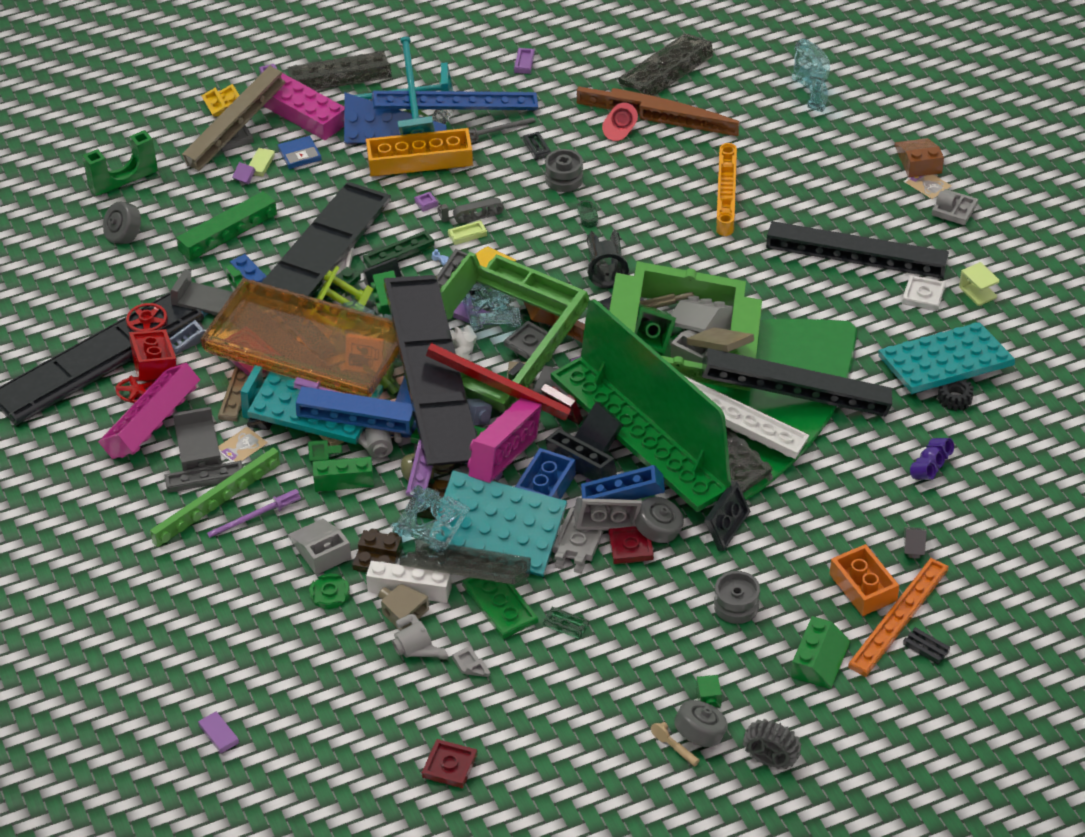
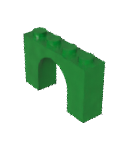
[82,130,158,196]

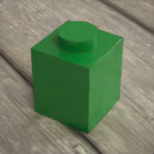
[696,675,722,708]

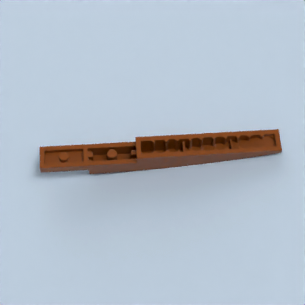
[577,86,739,136]

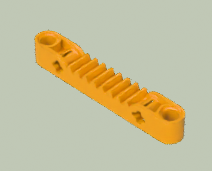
[716,143,737,236]

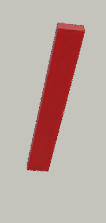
[426,343,571,421]

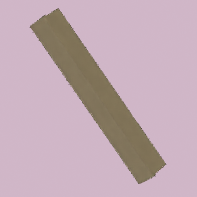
[182,65,286,171]

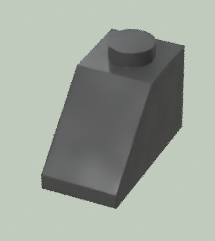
[904,527,927,558]

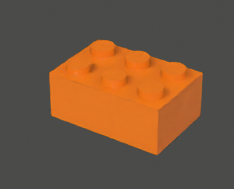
[830,544,899,616]

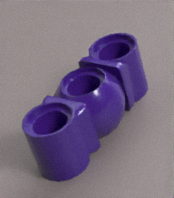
[910,438,954,480]

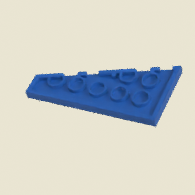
[344,92,447,144]

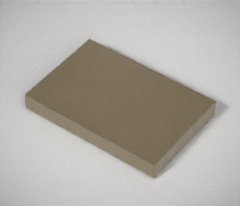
[687,327,754,352]

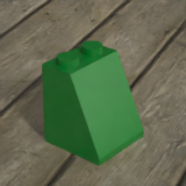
[635,304,676,354]

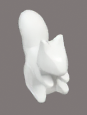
[450,325,477,361]

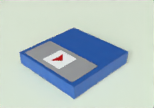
[278,136,321,169]

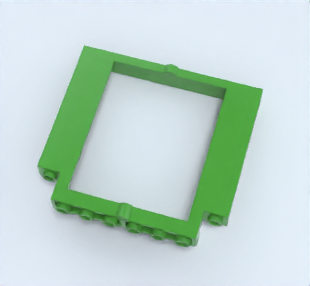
[440,252,590,413]
[609,261,762,391]

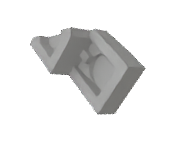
[452,646,490,677]

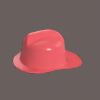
[602,103,638,141]

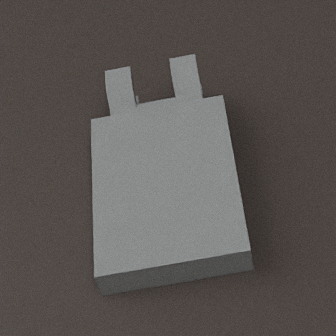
[553,507,605,574]

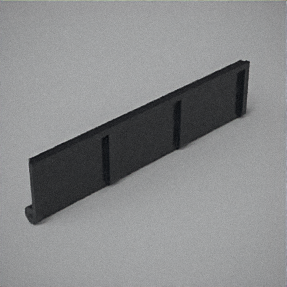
[245,182,391,318]
[384,275,477,466]
[0,292,204,426]

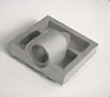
[932,189,978,225]

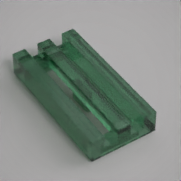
[543,607,589,639]

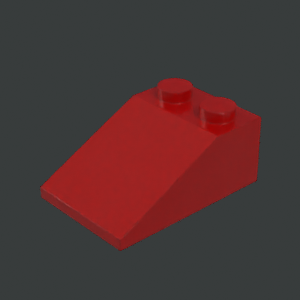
[129,329,176,381]

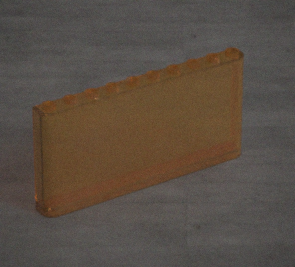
[201,278,399,397]

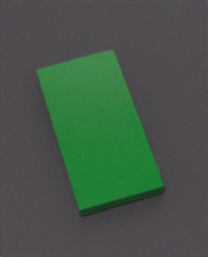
[462,565,538,639]

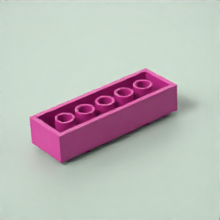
[264,74,344,140]
[98,362,200,459]
[468,398,542,483]

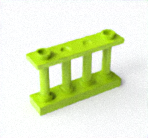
[303,266,373,348]

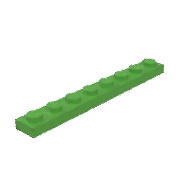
[150,447,280,547]

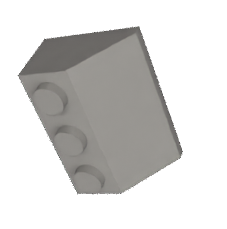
[671,296,732,332]
[574,498,642,530]

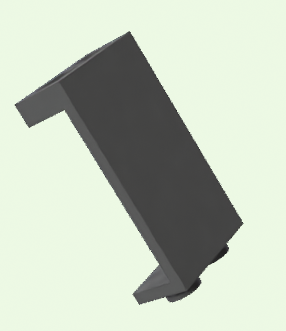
[171,269,248,318]
[173,407,222,471]

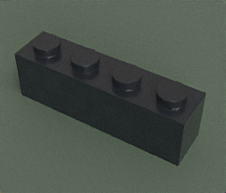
[545,429,617,481]

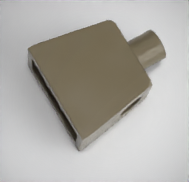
[378,584,429,630]

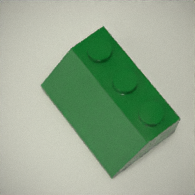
[313,456,374,492]
[791,616,850,689]

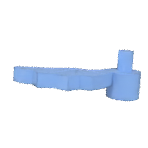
[432,249,449,266]

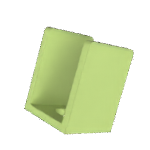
[959,262,999,306]

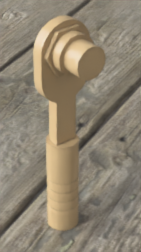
[651,722,700,767]

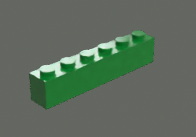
[176,191,277,261]

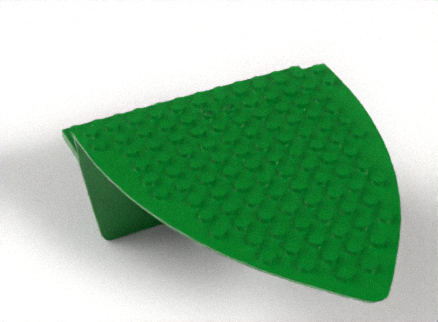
[551,299,857,512]

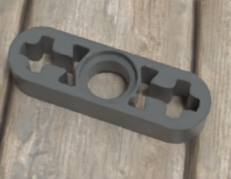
[453,198,504,223]

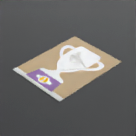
[903,175,951,199]
[218,427,268,462]

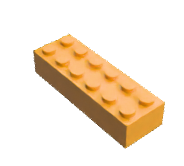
[366,128,473,177]

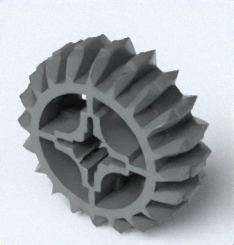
[743,719,802,769]

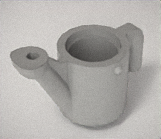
[357,427,402,458]
[392,614,449,660]

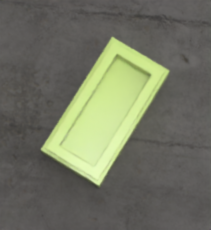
[249,148,275,177]
[448,220,487,245]

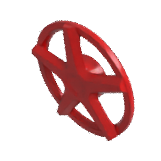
[126,303,168,332]
[116,375,155,403]

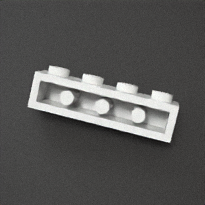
[366,561,452,603]

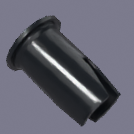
[586,229,629,289]

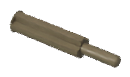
[639,292,694,308]

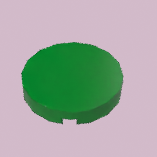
[309,573,350,609]

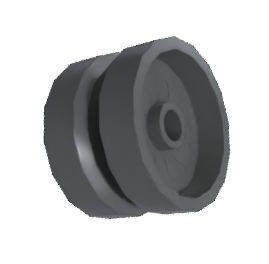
[545,149,583,192]
[714,571,760,624]

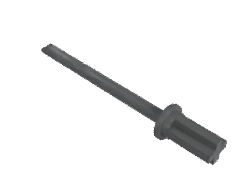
[469,117,535,140]

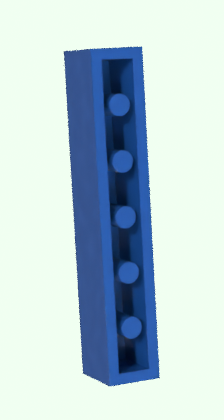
[296,386,415,434]

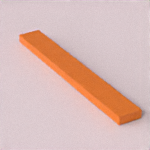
[848,558,949,677]

